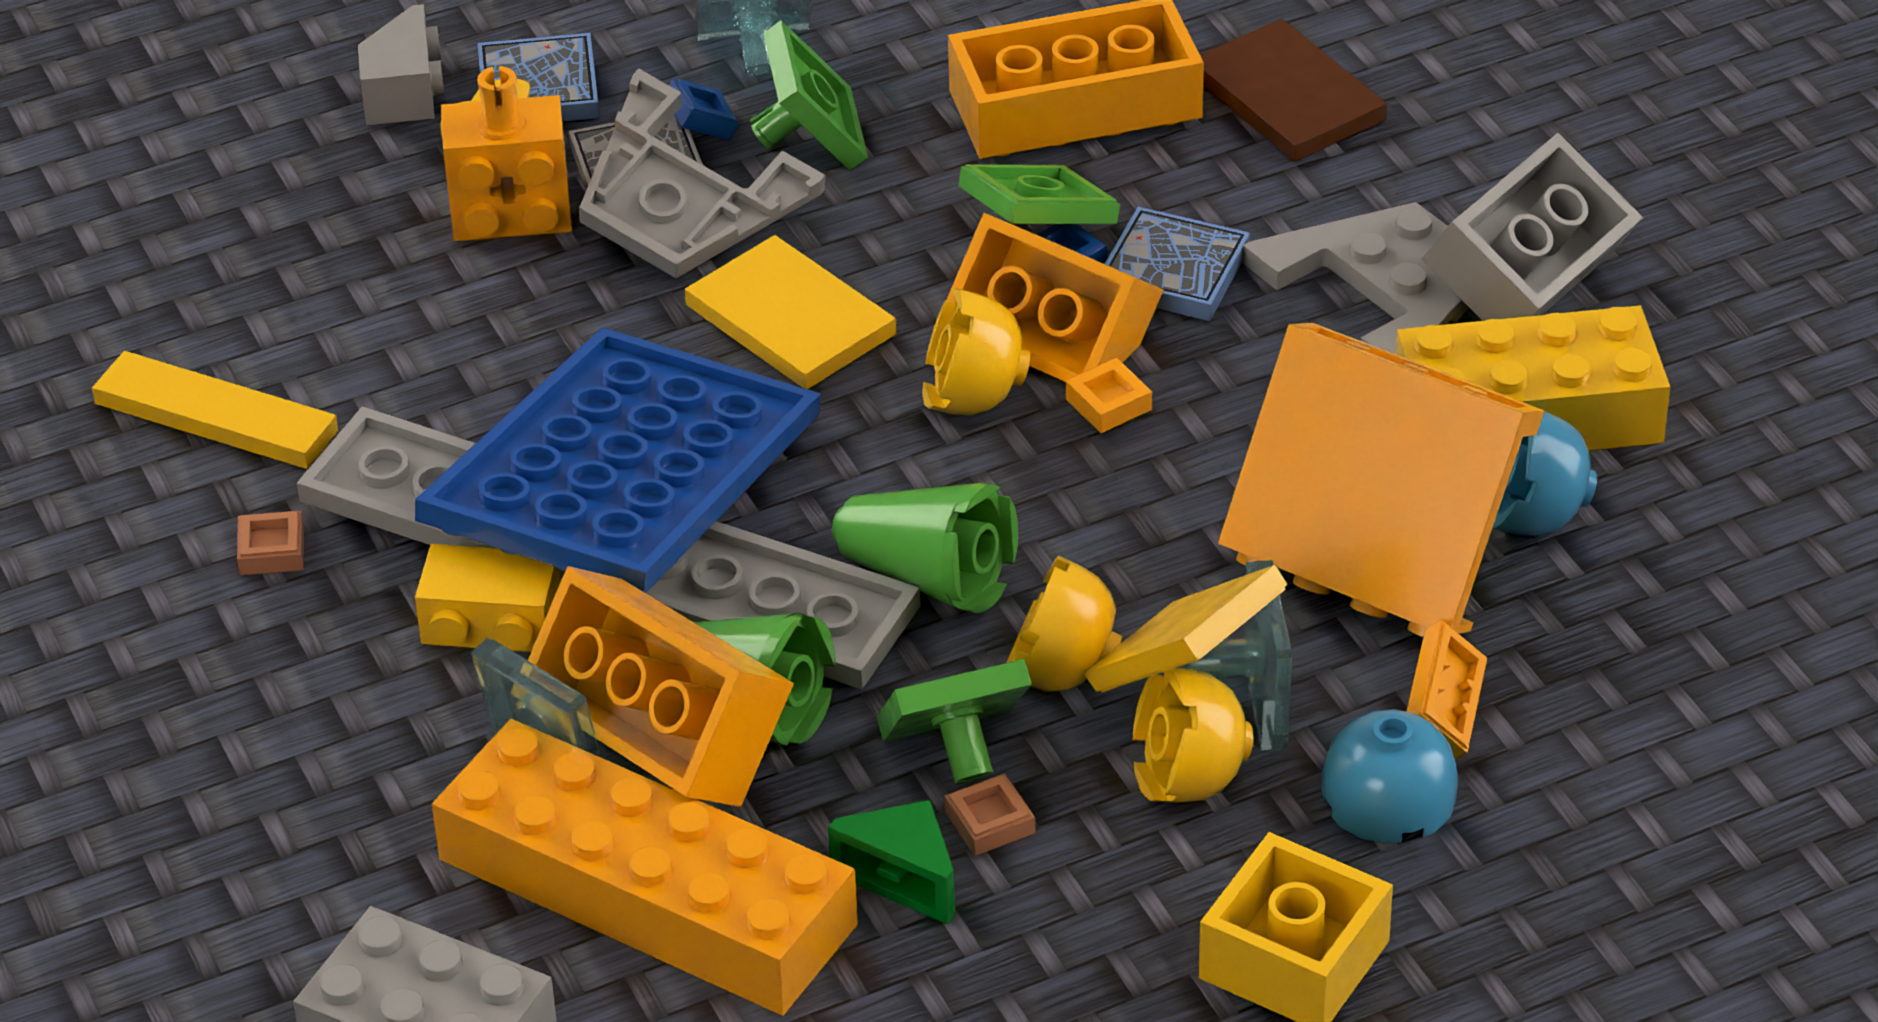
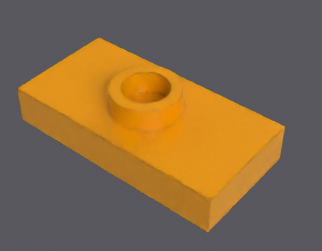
[1406,620,1487,760]

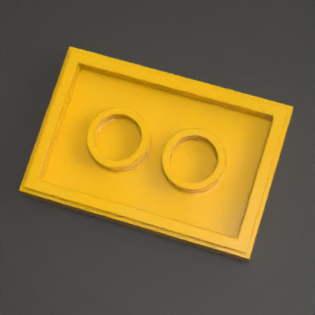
[685,235,896,389]
[1084,565,1287,692]

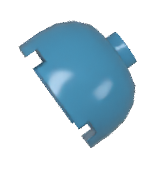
[1492,411,1597,537]
[1321,709,1458,844]

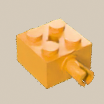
[441,66,572,241]

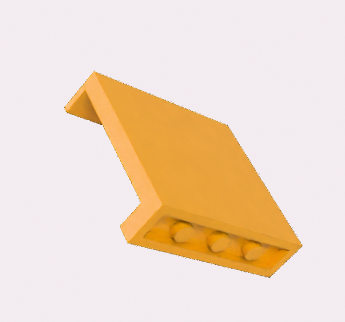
[1218,323,1545,637]

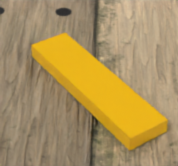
[92,351,339,469]

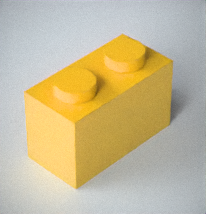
[415,544,561,652]

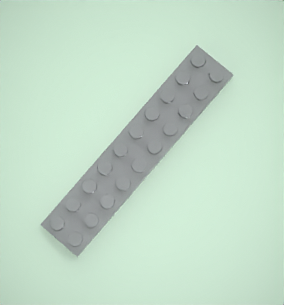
[297,406,921,690]

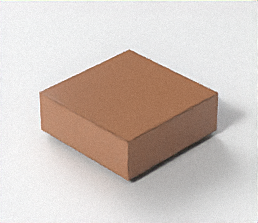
[237,511,304,575]
[944,773,1036,856]

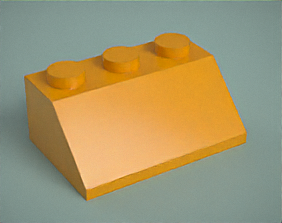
[946,213,1164,382]

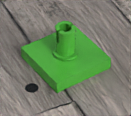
[750,20,868,170]
[877,659,1032,785]

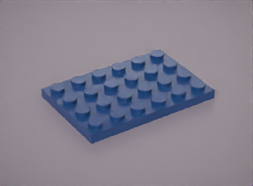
[415,327,821,593]

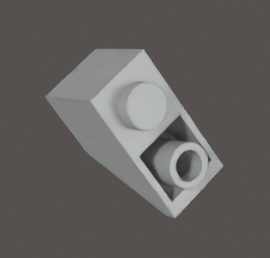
[358,4,444,125]

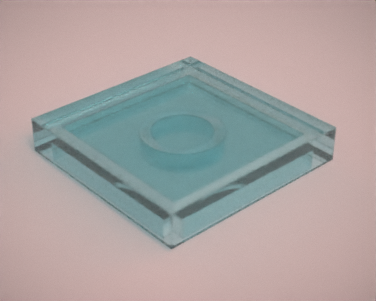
[471,638,601,757]

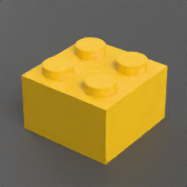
[1199,832,1393,1022]

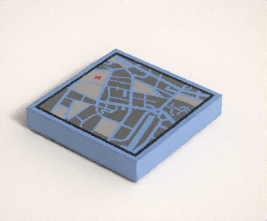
[477,33,600,122]
[1105,207,1250,321]

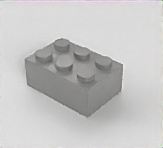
[1422,133,1643,321]
[293,906,557,1022]

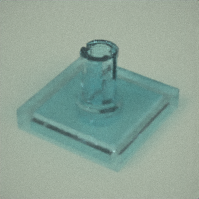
[695,0,812,76]
[1185,560,1292,751]

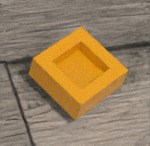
[1066,358,1152,433]

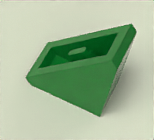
[828,800,955,925]

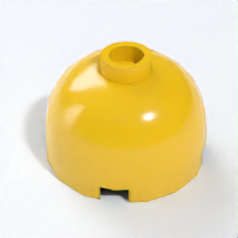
[922,288,1030,416]
[1007,555,1123,692]
[1133,668,1253,803]

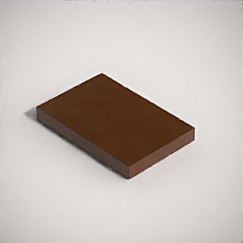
[1200,18,1387,162]

